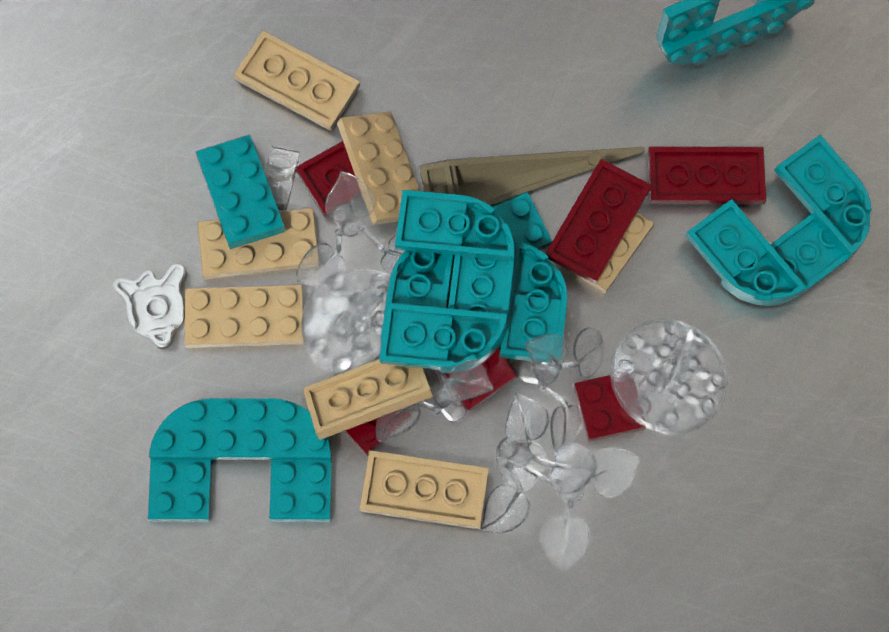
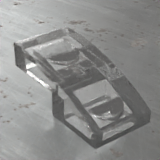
[265,146,300,211]

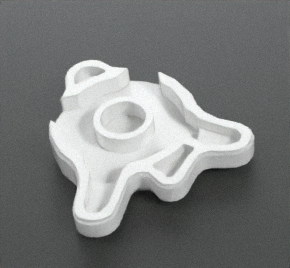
[113,264,186,347]

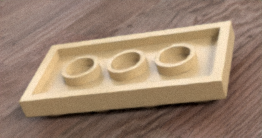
[234,31,360,131]
[337,112,420,225]
[198,208,319,280]
[185,285,304,348]
[302,359,433,440]
[360,450,489,529]

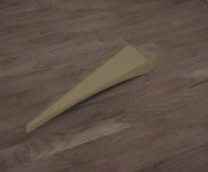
[419,147,646,206]

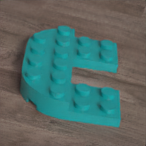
[656,0,815,66]
[685,135,872,306]
[379,190,515,373]
[380,241,567,365]
[148,398,332,522]

